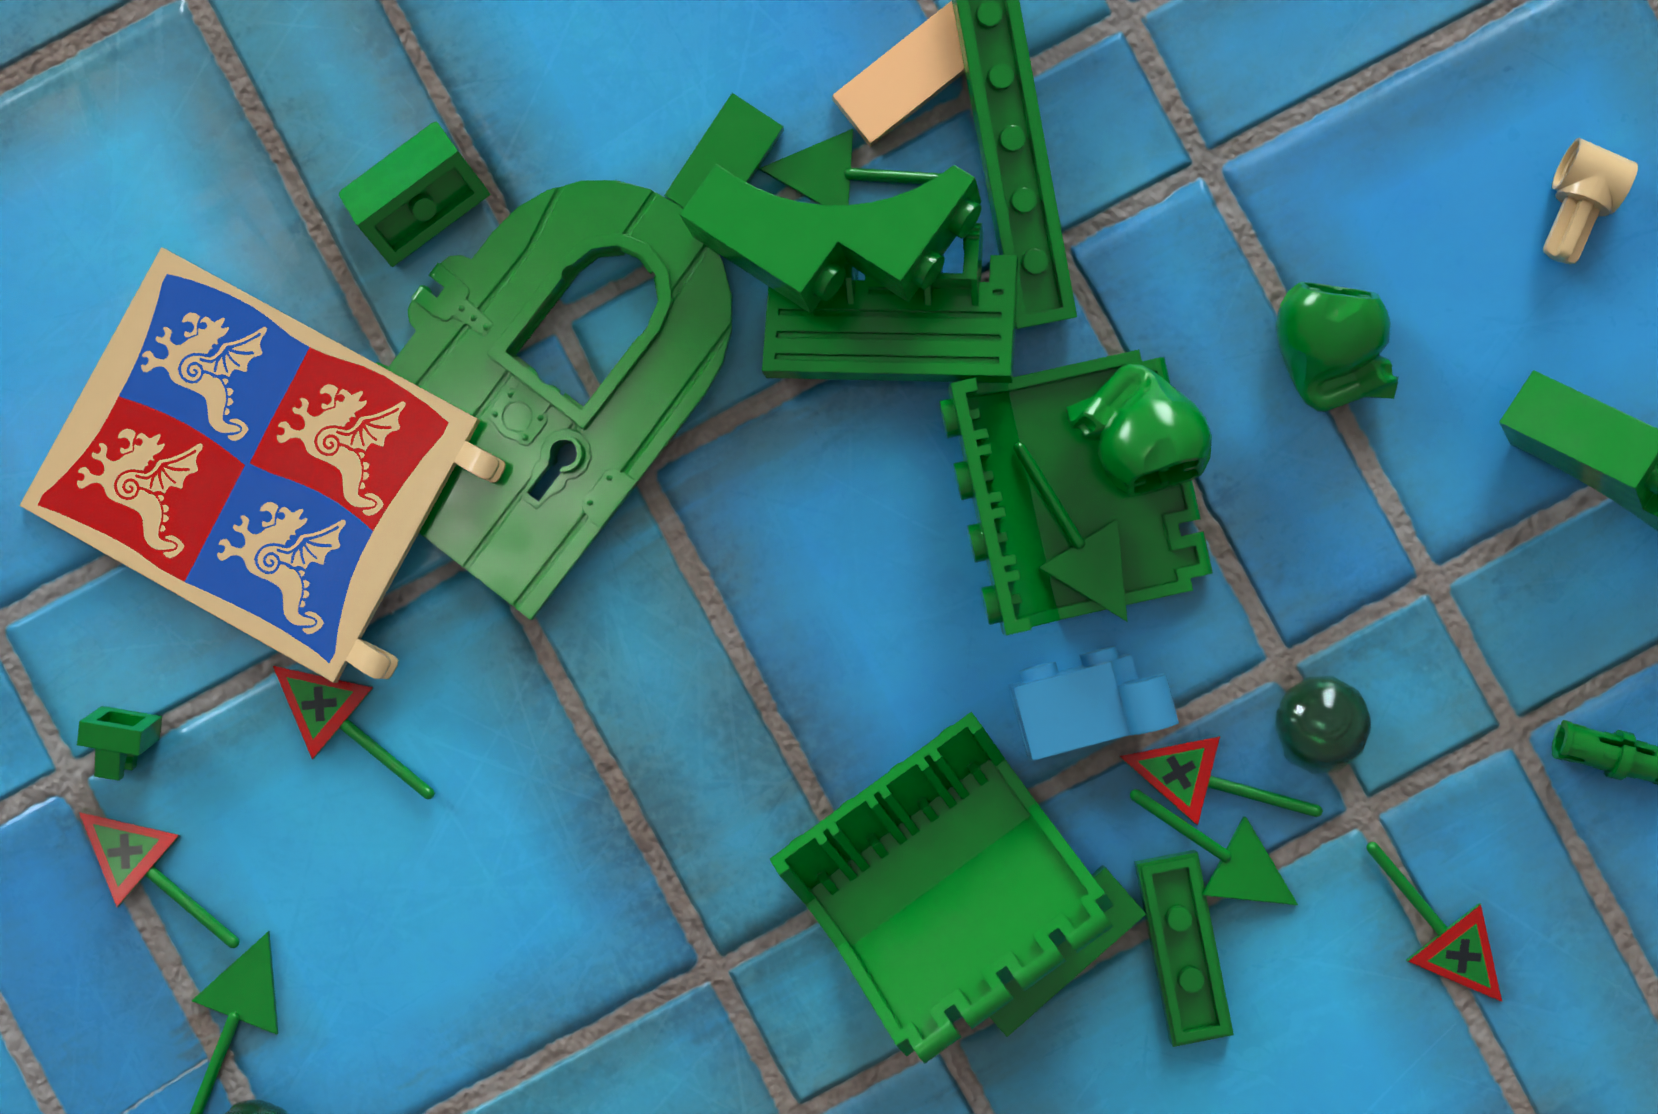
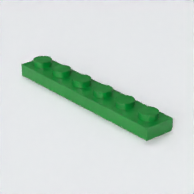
[952,0,1077,329]

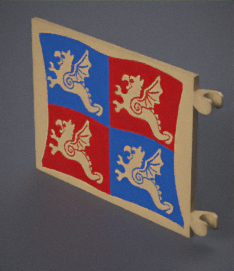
[19,247,506,683]

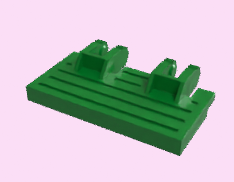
[762,223,1018,383]

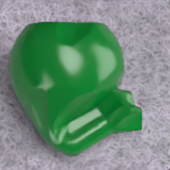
[1276,282,1399,412]
[1066,364,1212,496]

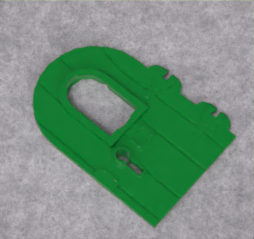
[375,180,733,620]

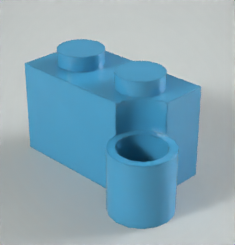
[1008,646,1179,761]

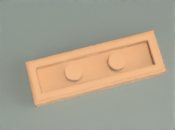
[832,1,965,147]

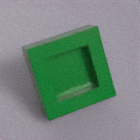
[77,706,162,781]

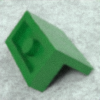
[339,122,491,267]

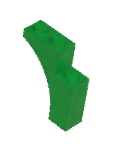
[679,164,982,314]
[1499,370,1658,531]

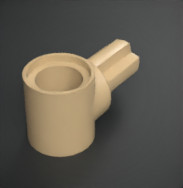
[1543,138,1638,264]

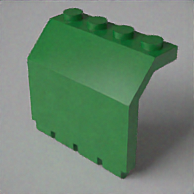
[939,349,1213,635]
[770,712,1114,1064]

